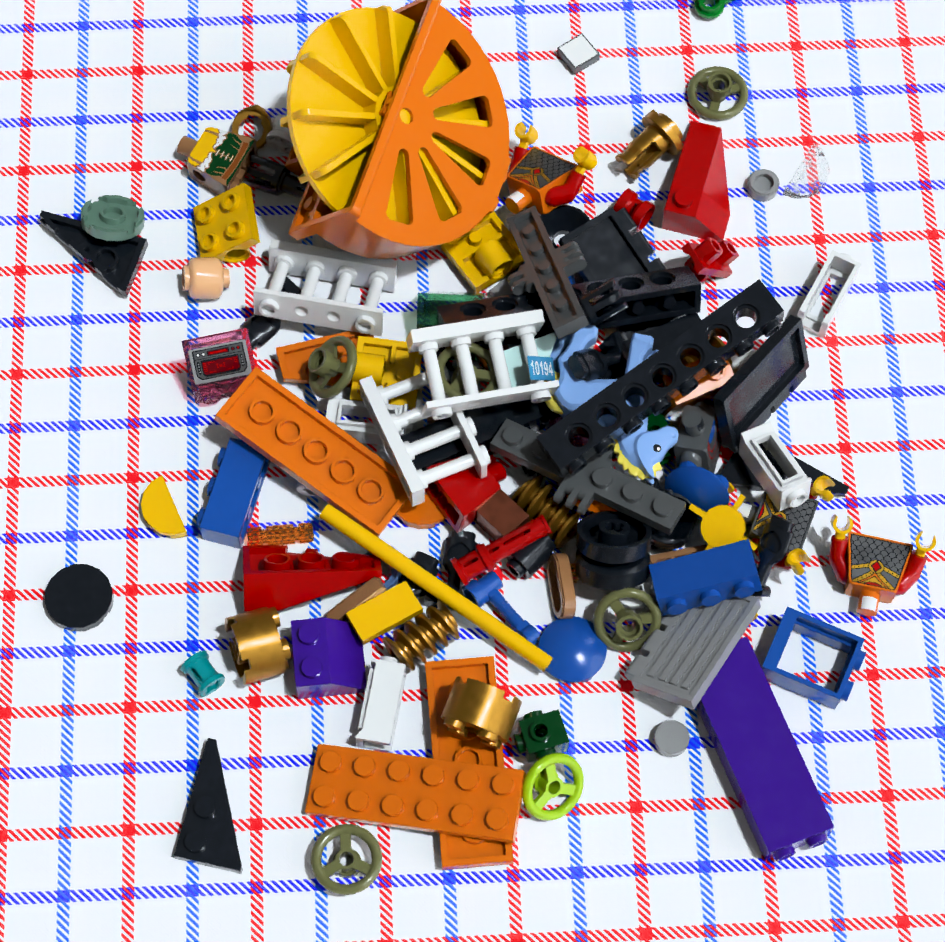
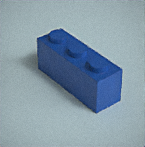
[196,437,271,549]
[649,539,762,616]

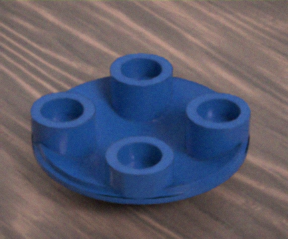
[664,461,729,519]
[538,616,607,683]

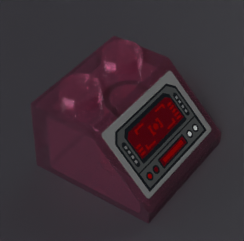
[182,328,255,404]

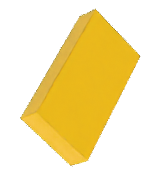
[346,581,423,645]

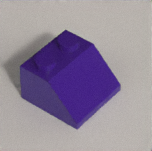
[291,617,367,699]

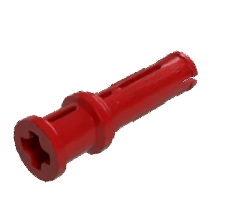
[450,514,552,586]

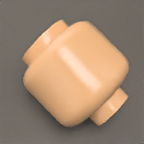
[182,257,230,299]

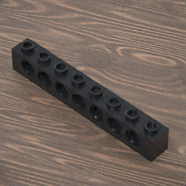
[436,266,701,349]
[536,279,784,477]

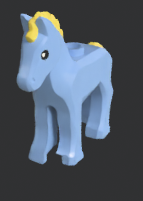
[544,325,679,485]

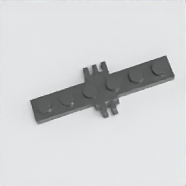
[506,205,589,339]
[490,418,686,535]

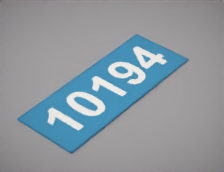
[527,356,556,381]

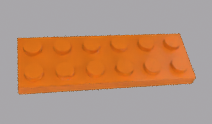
[214,367,408,537]
[425,656,514,870]
[305,744,526,843]

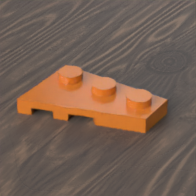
[276,331,374,387]

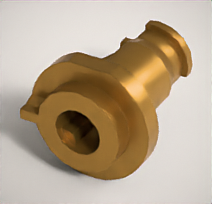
[615,109,683,180]

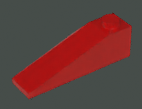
[661,120,730,243]
[243,545,382,612]

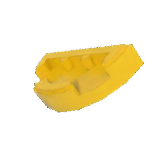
[141,475,188,539]

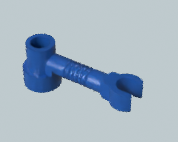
[462,571,540,645]

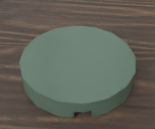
[81,195,145,241]

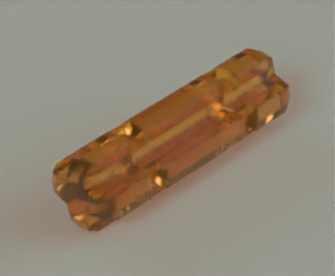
[247,522,314,546]

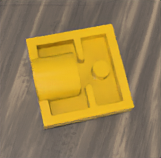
[193,183,260,263]
[440,211,524,294]
[350,336,422,410]

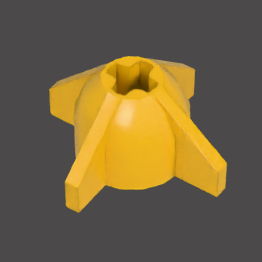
[688,494,758,551]

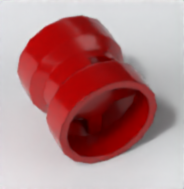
[613,188,656,232]

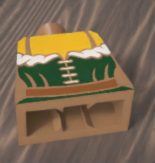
[177,127,258,195]

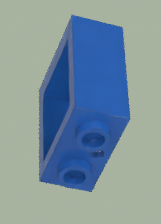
[761,606,866,710]

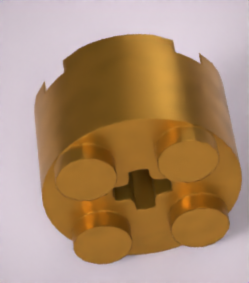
[225,606,291,685]
[441,676,522,749]

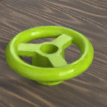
[522,753,584,821]

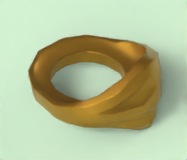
[232,104,273,150]

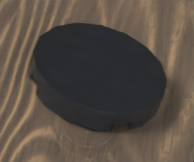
[44,564,114,631]

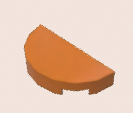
[396,494,446,529]

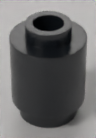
[506,535,556,579]

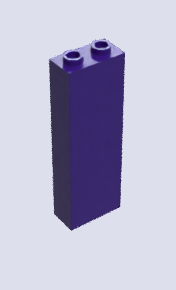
[696,636,835,862]

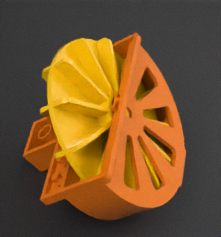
[280,0,511,259]

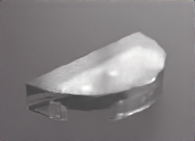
[783,143,831,199]

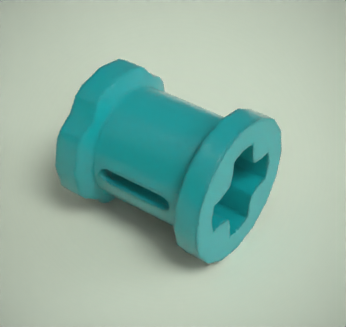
[181,650,225,697]

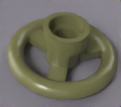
[687,66,749,120]
[308,336,357,399]
[437,343,498,398]
[593,588,662,652]
[311,824,382,895]

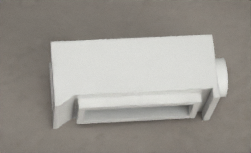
[797,250,862,339]
[326,397,414,445]
[739,421,812,512]
[355,656,406,753]

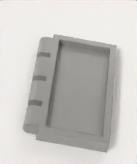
[624,596,761,710]

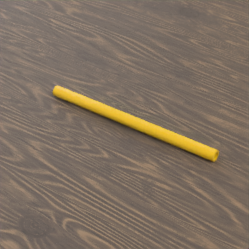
[319,504,553,672]

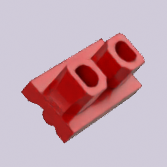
[681,237,739,283]

